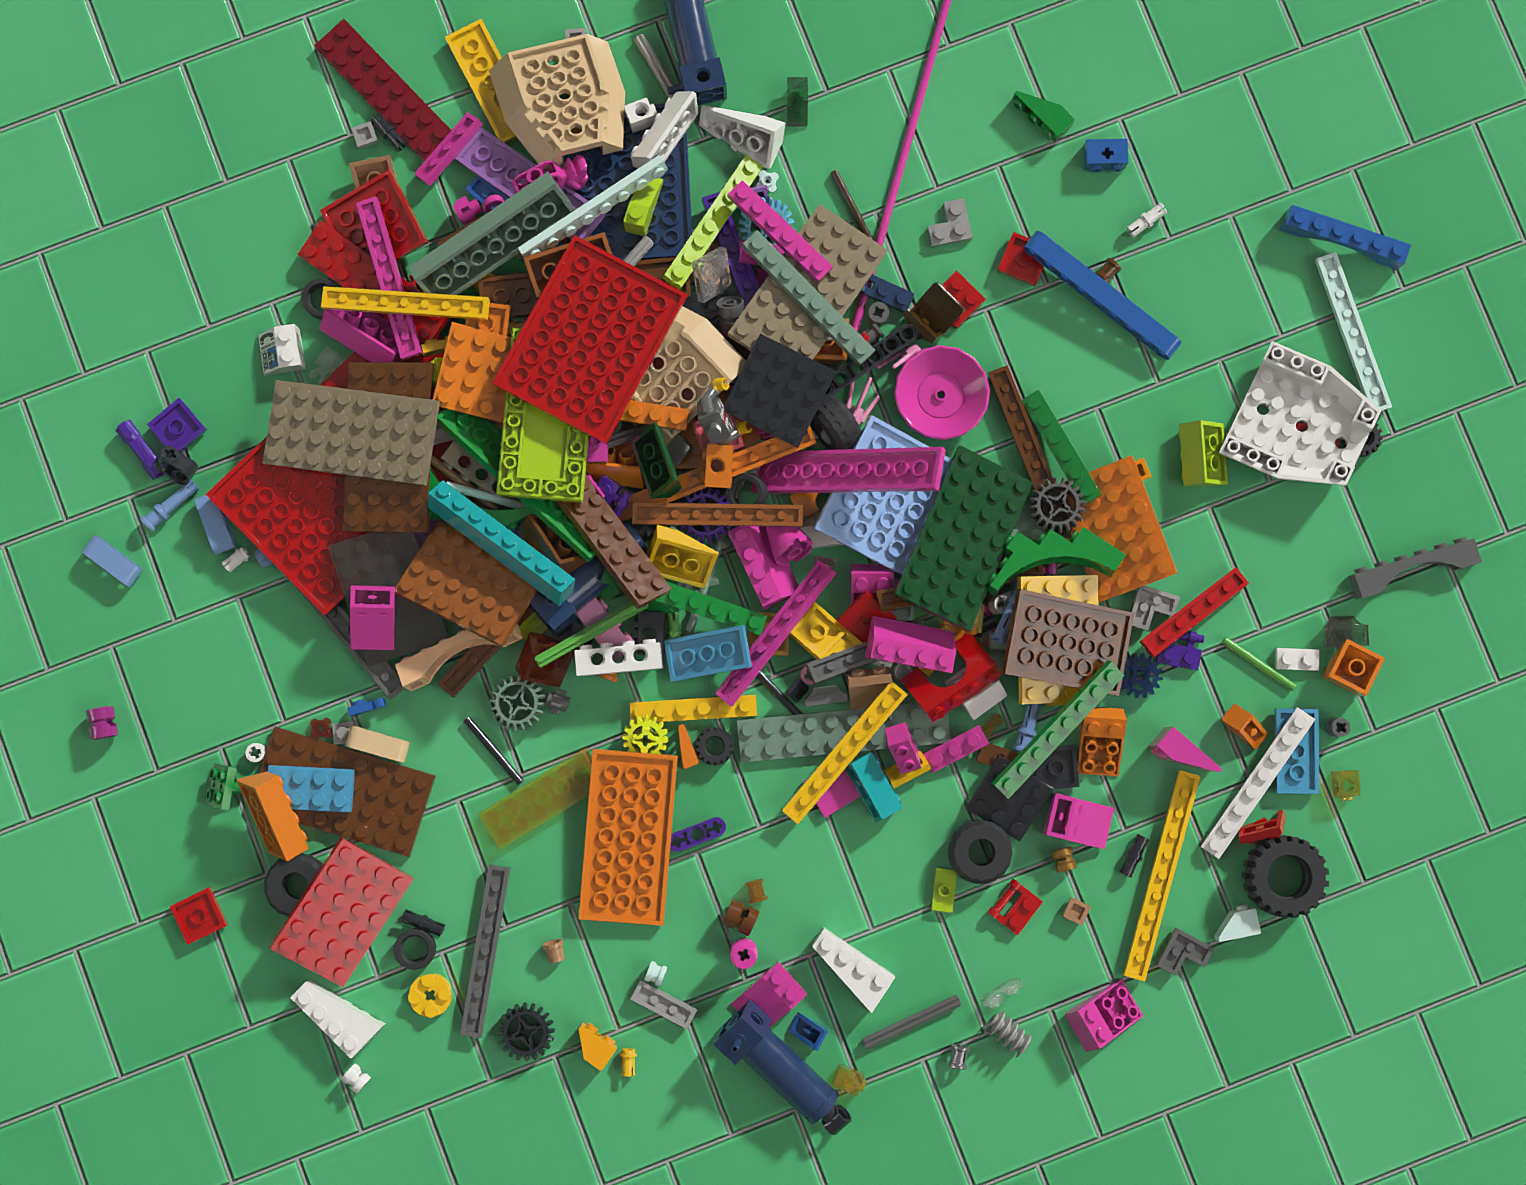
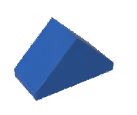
[788,1012,828,1051]

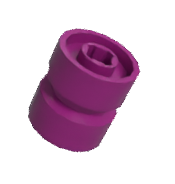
[86,706,119,740]

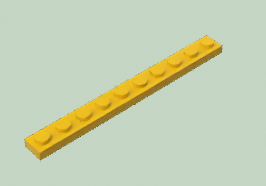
[1123,770,1201,982]

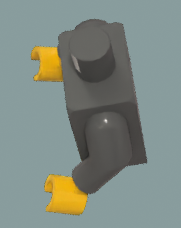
[697,377,752,445]

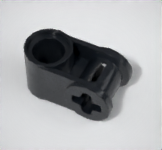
[154,446,198,485]

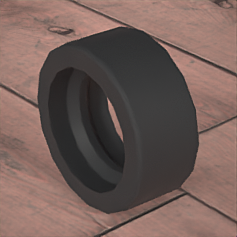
[301,278,337,320]
[726,473,768,504]
[394,928,437,970]

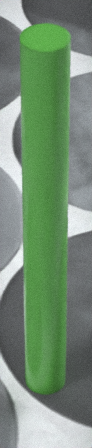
[1222,637,1296,691]

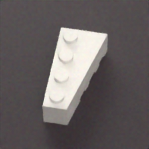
[812,927,895,1013]

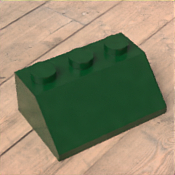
[631,422,682,499]

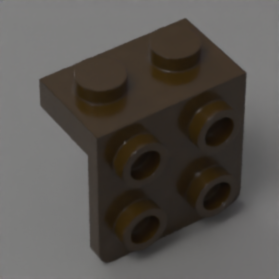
[903,282,965,344]

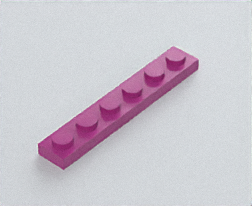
[727,180,833,283]

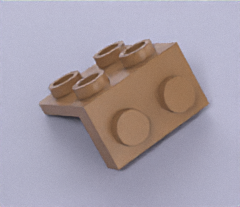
[847,666,892,710]

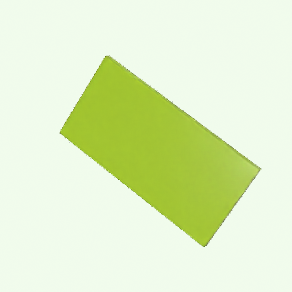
[496,328,589,503]

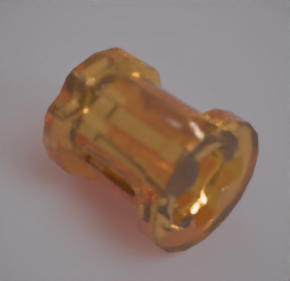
[745,878,768,904]

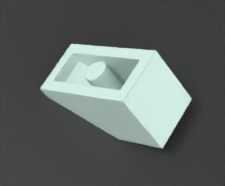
[1214,904,1261,942]

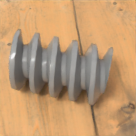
[983,1011,1031,1058]

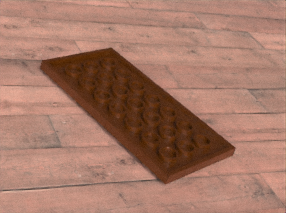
[343,362,434,533]
[259,726,436,857]

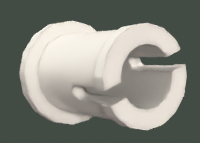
[222,547,250,572]

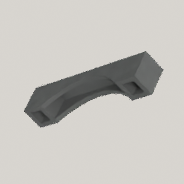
[1348,536,1482,600]

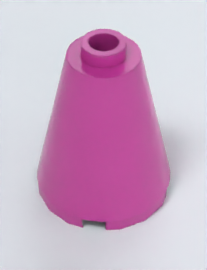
[765,527,813,566]

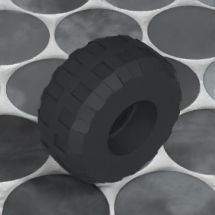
[811,395,862,450]
[948,820,1012,884]
[264,853,323,917]

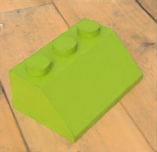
[1179,420,1228,487]

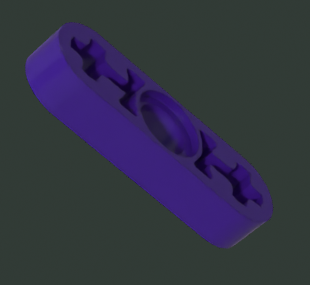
[670,817,726,852]

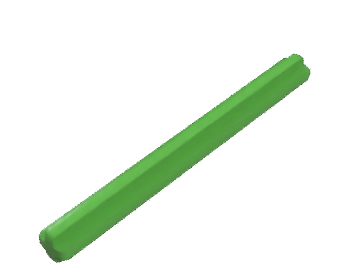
[535,603,648,668]

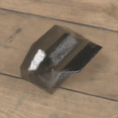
[1324,616,1369,648]

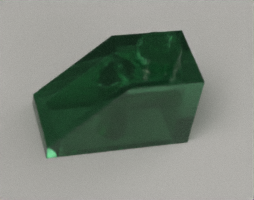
[787,77,808,126]

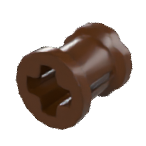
[1094,258,1121,284]

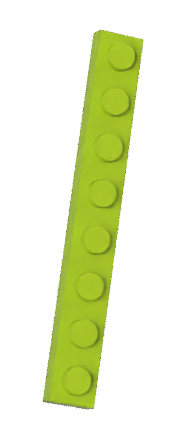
[662,155,763,290]

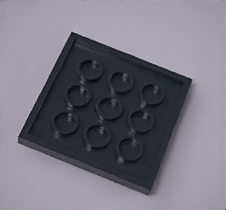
[723,333,836,448]

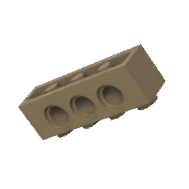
[441,439,517,508]

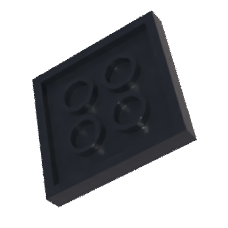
[966,754,1054,841]

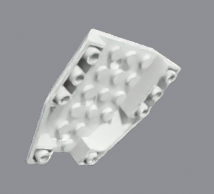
[1219,341,1381,486]

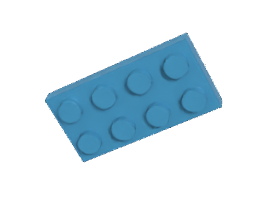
[664,625,752,682]
[1274,709,1319,794]
[268,765,355,812]

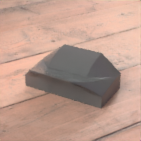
[804,685,848,707]

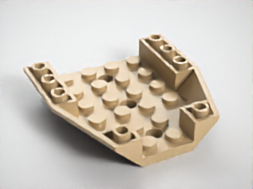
[489,34,625,170]
[631,306,746,445]

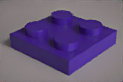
[147,398,208,452]

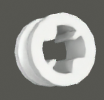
[245,743,266,762]

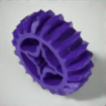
[680,487,731,544]

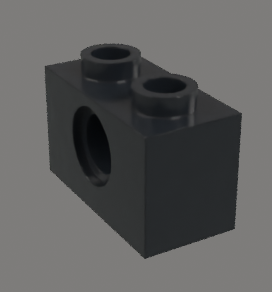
[634,612,665,656]

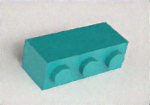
[845,752,903,822]

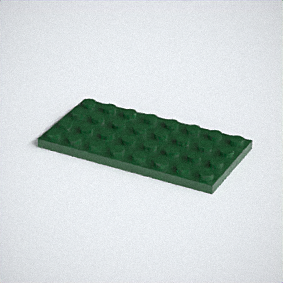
[893,445,1033,632]

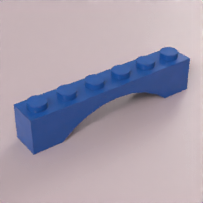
[1280,205,1411,270]

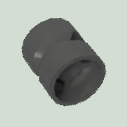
[717,296,744,334]

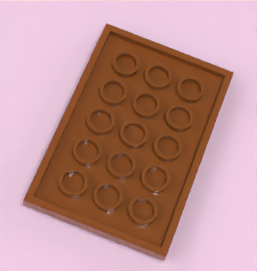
[395,521,538,648]

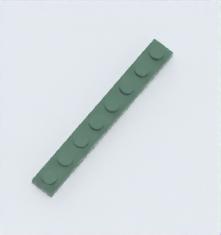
[742,230,875,366]

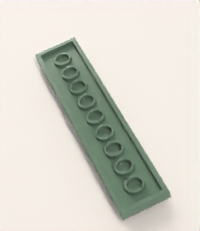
[737,703,950,763]

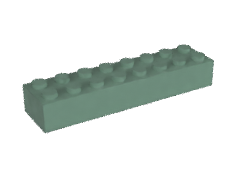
[409,172,575,295]

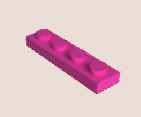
[414,112,483,186]

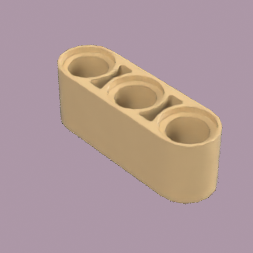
[345,725,411,763]

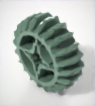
[489,674,546,731]

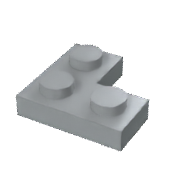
[927,198,973,248]
[1131,586,1180,631]

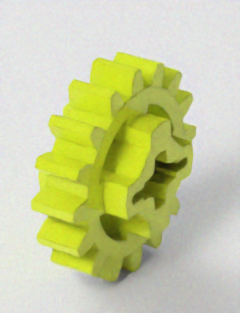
[622,715,668,754]

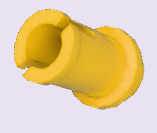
[620,1048,637,1077]

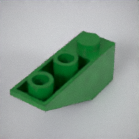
[1012,91,1075,142]

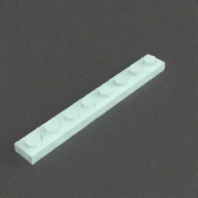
[518,155,668,257]
[1315,252,1392,411]

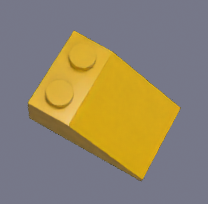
[646,525,718,589]

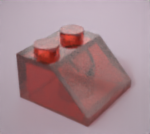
[515,632,575,688]

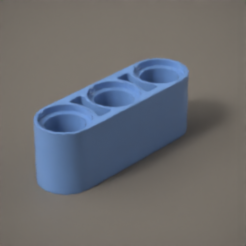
[195,495,237,555]
[82,534,143,587]

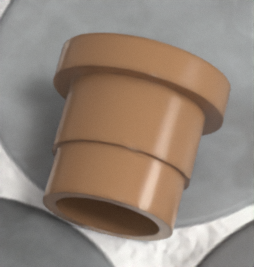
[542,939,565,963]

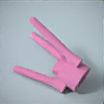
[876,344,921,369]
[846,377,880,425]

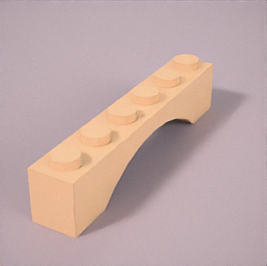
[395,624,523,692]

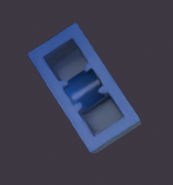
[1083,139,1129,172]

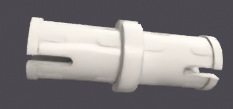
[1126,203,1168,238]

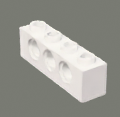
[574,639,663,676]

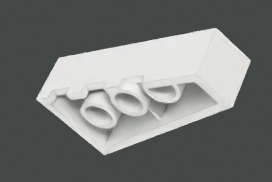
[290,980,386,1058]

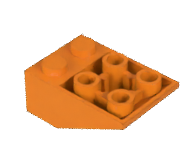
[1077,707,1127,776]

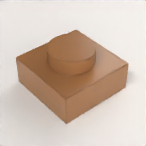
[1062,897,1091,925]

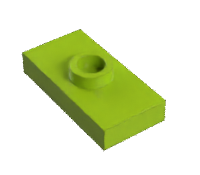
[931,868,957,913]

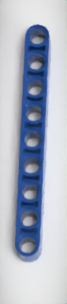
[1023,230,1182,360]

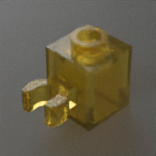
[832,1064,867,1096]

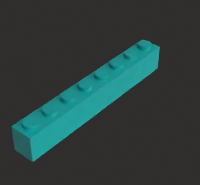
[428,480,575,606]

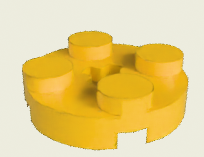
[408,974,452,1018]

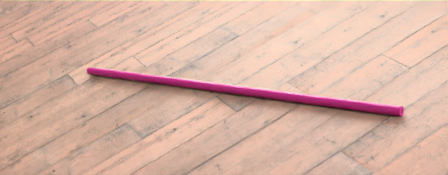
[852,0,952,332]

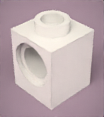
[624,98,657,133]

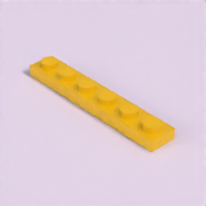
[630,695,757,722]

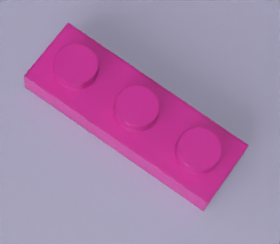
[923,725,989,773]

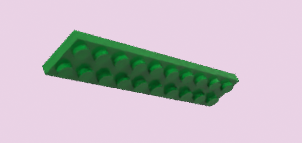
[437,409,596,563]

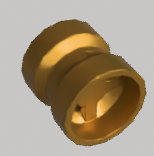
[1051,846,1077,873]

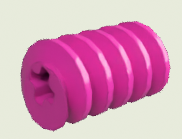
[730,938,758,969]

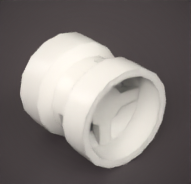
[341,1063,371,1094]

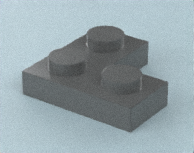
[1156,927,1214,976]

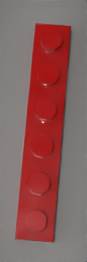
[1140,567,1249,658]

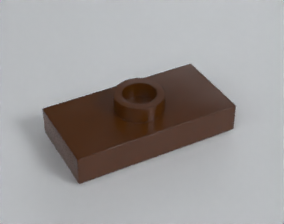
[976,743,1019,766]

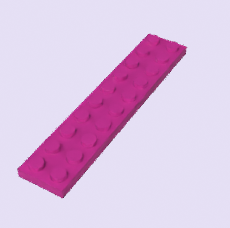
[750,447,946,494]

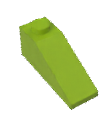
[623,178,663,236]

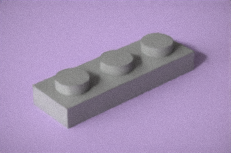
[631,980,697,1029]

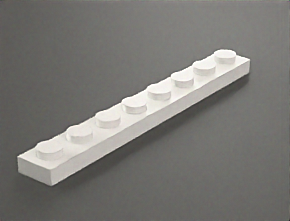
[1201,707,1315,859]

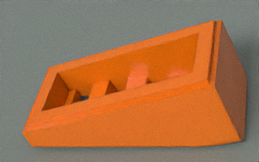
[678,724,700,770]

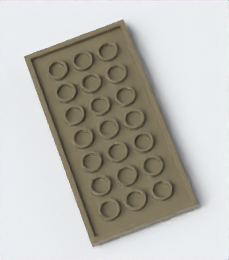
[727,204,888,359]
[263,380,440,486]

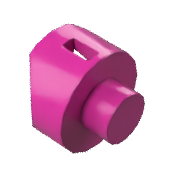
[453,196,482,225]

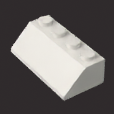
[631,91,698,169]

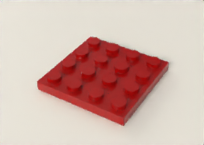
[320,169,429,262]

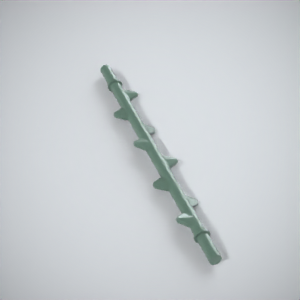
[686,436,761,633]

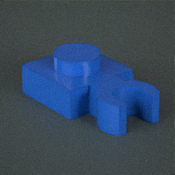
[347,698,387,716]

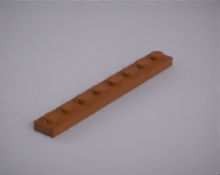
[632,503,803,527]

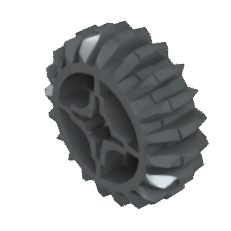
[1029,477,1086,534]

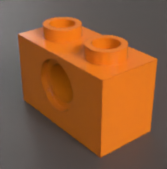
[701,444,734,488]

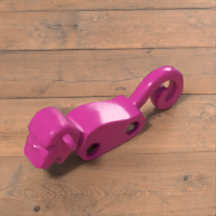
[482,155,588,214]

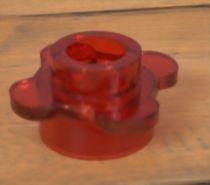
[310,718,332,739]

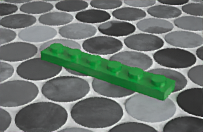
[1022,389,1102,506]

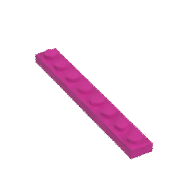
[356,196,423,361]
[715,560,836,707]

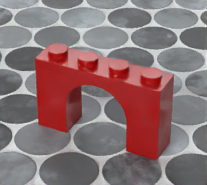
[901,632,1002,723]

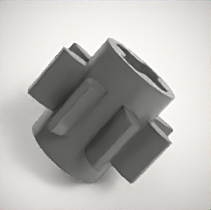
[546,688,571,715]

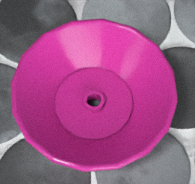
[894,345,990,440]

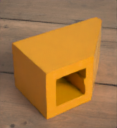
[579,1022,617,1071]

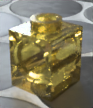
[1331,770,1361,801]

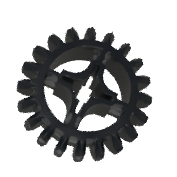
[497,1002,555,1061]

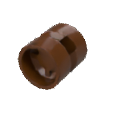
[722,899,760,937]

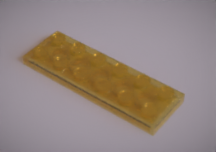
[478,747,592,850]

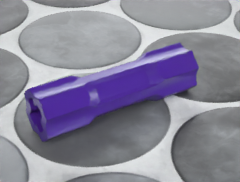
[115,420,164,480]

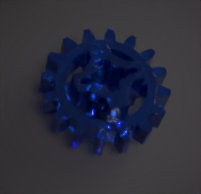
[1121,653,1163,698]

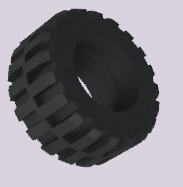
[1241,835,1329,918]

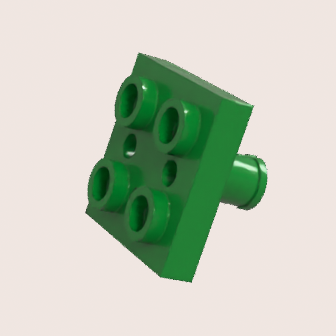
[206,763,243,810]

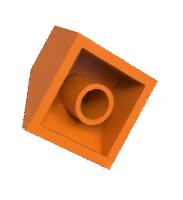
[1322,639,1385,697]

